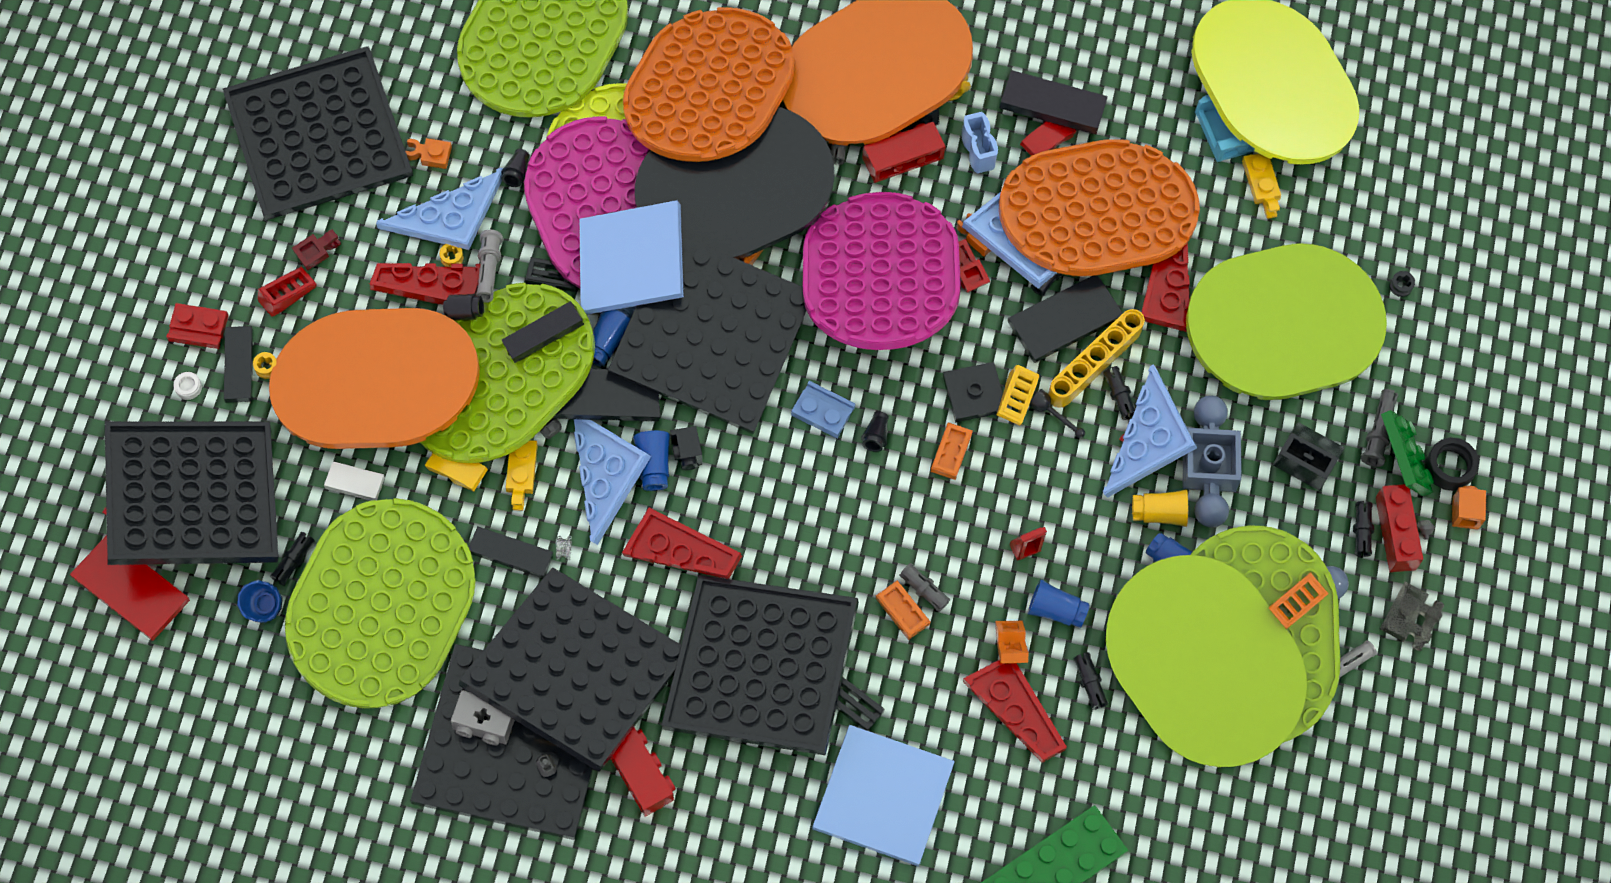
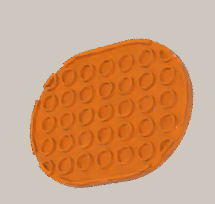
[783,0,973,146]
[623,7,795,162]
[999,139,1200,276]
[269,308,480,449]

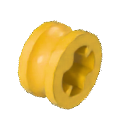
[439,244,464,267]
[253,352,277,379]

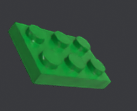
[1381,410,1433,496]

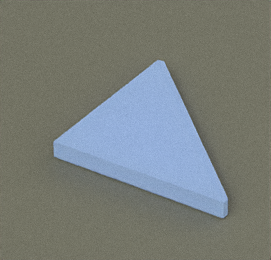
[376,168,503,250]
[1103,364,1197,498]
[574,419,651,545]

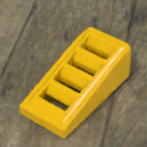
[997,365,1039,426]

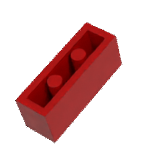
[862,122,946,183]
[1375,484,1423,573]
[610,728,676,817]

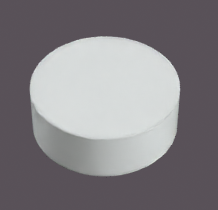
[174,372,202,400]

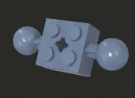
[1183,395,1241,528]

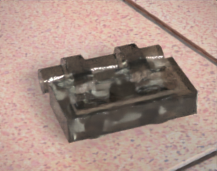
[1380,582,1445,651]

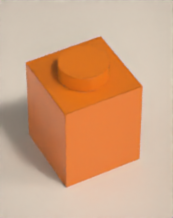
[1452,486,1486,529]

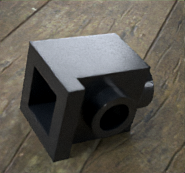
[670,426,702,470]

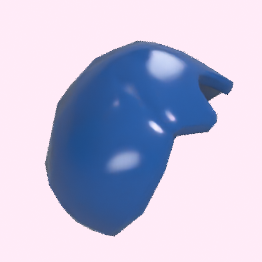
[237,580,282,623]

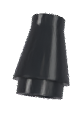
[501,149,530,187]
[861,411,889,452]

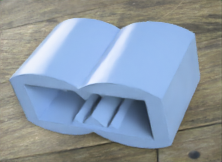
[961,112,998,174]

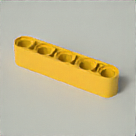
[1048,309,1145,408]

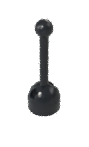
[1029,389,1085,438]

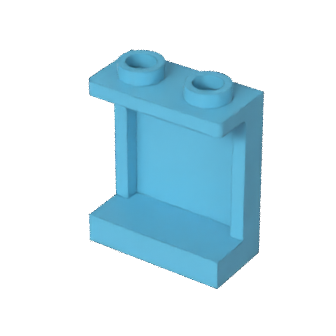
[1195,95,1255,162]

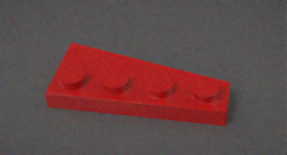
[1141,243,1190,332]
[370,263,481,305]
[622,508,742,579]
[963,659,1067,763]

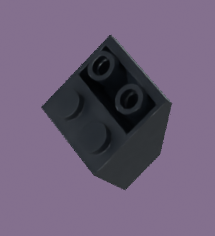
[1273,422,1345,491]

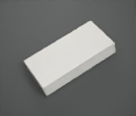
[324,462,385,501]

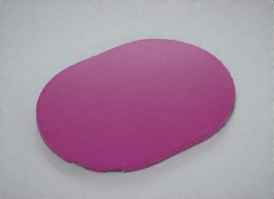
[524,116,650,288]
[803,192,960,350]

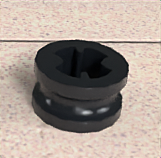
[1390,271,1415,297]

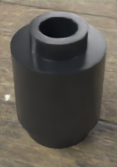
[443,294,484,321]

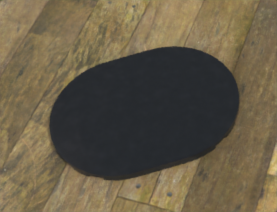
[635,107,834,260]

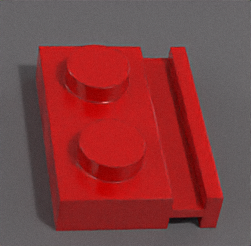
[166,303,229,349]

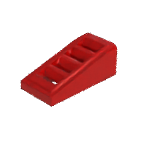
[258,266,317,317]
[1009,527,1047,560]

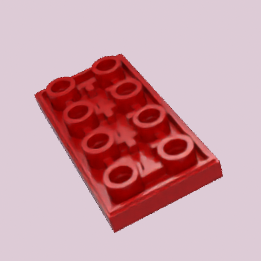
[70,535,190,641]

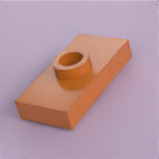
[930,422,973,480]
[875,580,930,640]

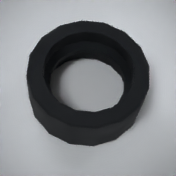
[1425,437,1479,491]

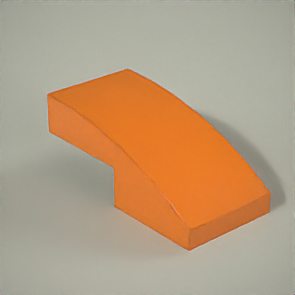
[995,621,1029,663]

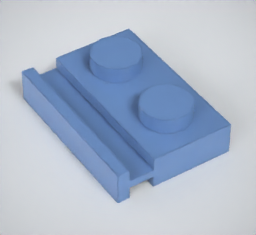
[791,381,856,439]

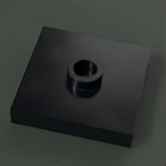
[943,362,1003,423]

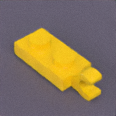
[1242,154,1281,219]
[506,440,538,511]

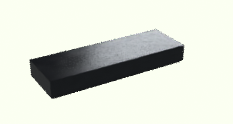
[502,301,584,363]
[224,326,253,403]
[468,526,554,579]

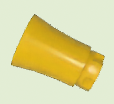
[1132,490,1188,527]

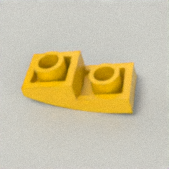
[425,453,488,491]

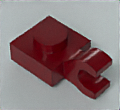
[292,229,341,271]

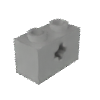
[451,690,515,745]

